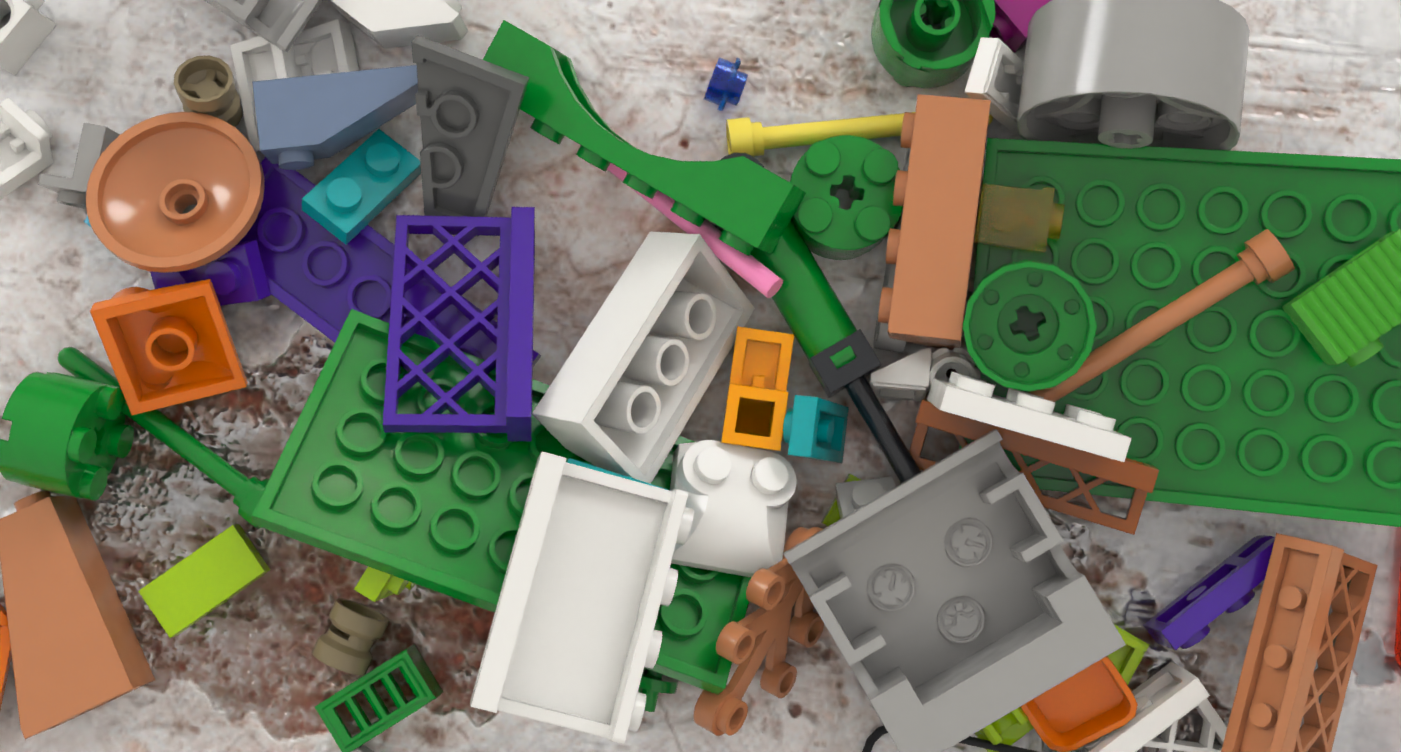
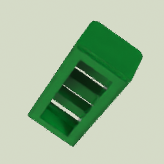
[315,644,443,752]

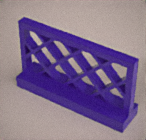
[382,207,535,441]

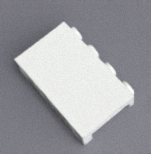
[470,451,694,744]

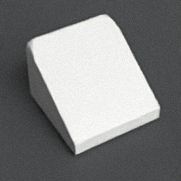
[870,347,932,402]

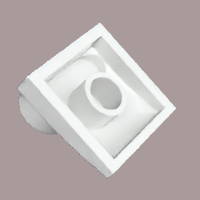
[670,440,796,577]

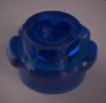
[703,57,748,111]

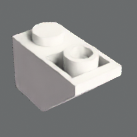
[330,0,468,49]

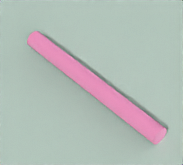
[607,163,783,298]

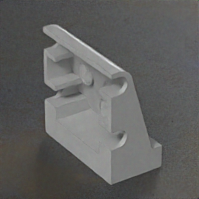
[783,429,1126,752]

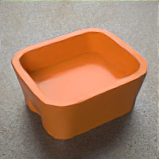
[1020,656,1138,752]

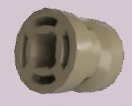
[174,55,243,127]
[312,598,390,676]

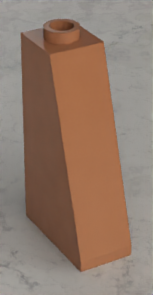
[0,490,155,739]

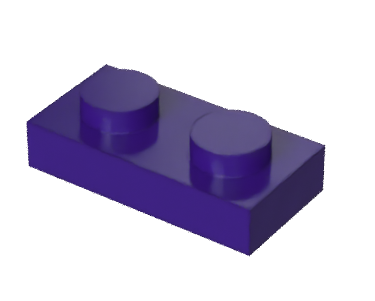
[150,240,271,306]

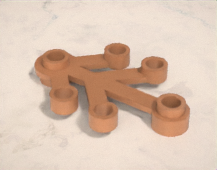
[693,527,824,736]

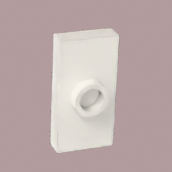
[964,37,1024,135]

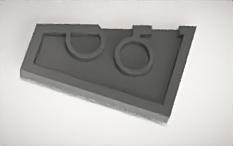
[411,35,529,236]

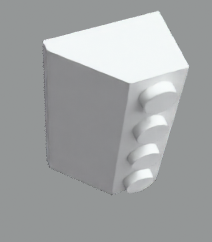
[532,231,755,484]

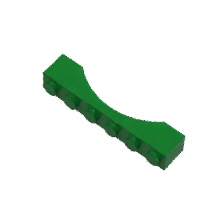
[482,20,806,256]

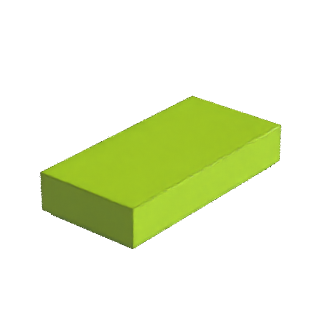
[138,524,270,638]

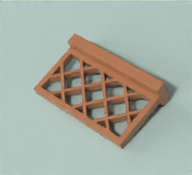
[1221,533,1378,752]

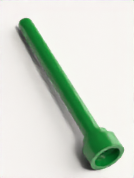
[57,347,269,529]

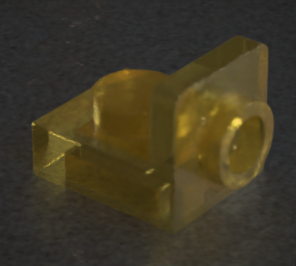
[974,184,1065,252]

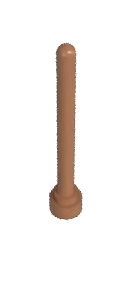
[1028,229,1295,402]

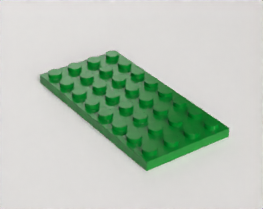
[252,309,752,695]

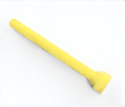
[726,112,993,157]

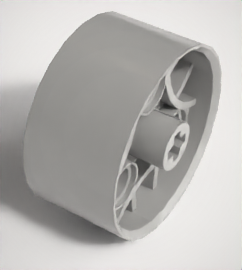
[1017,0,1250,150]

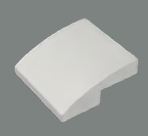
[230,19,359,154]

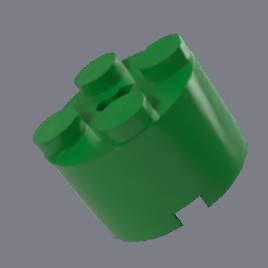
[871,0,995,88]
[790,135,903,260]
[0,372,134,501]

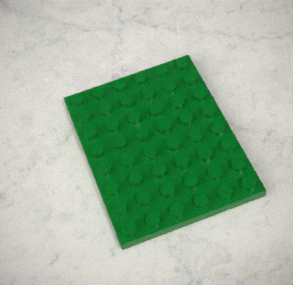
[959,138,1401,527]

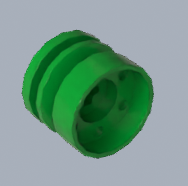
[963,259,1097,392]

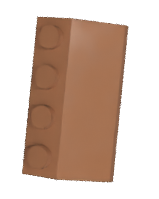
[878,94,991,350]

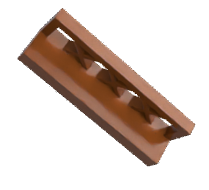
[909,399,1159,535]

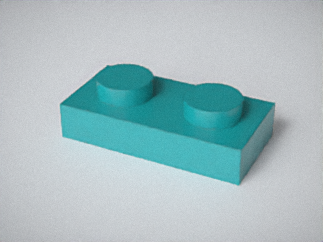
[302,129,421,245]
[783,395,849,463]

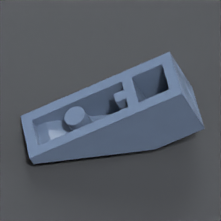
[252,65,418,170]

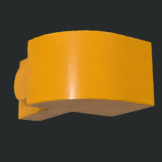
[721,326,794,451]

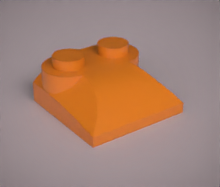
[90,279,248,415]

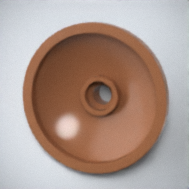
[86,112,265,272]

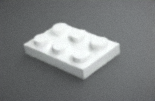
[927,371,1132,462]

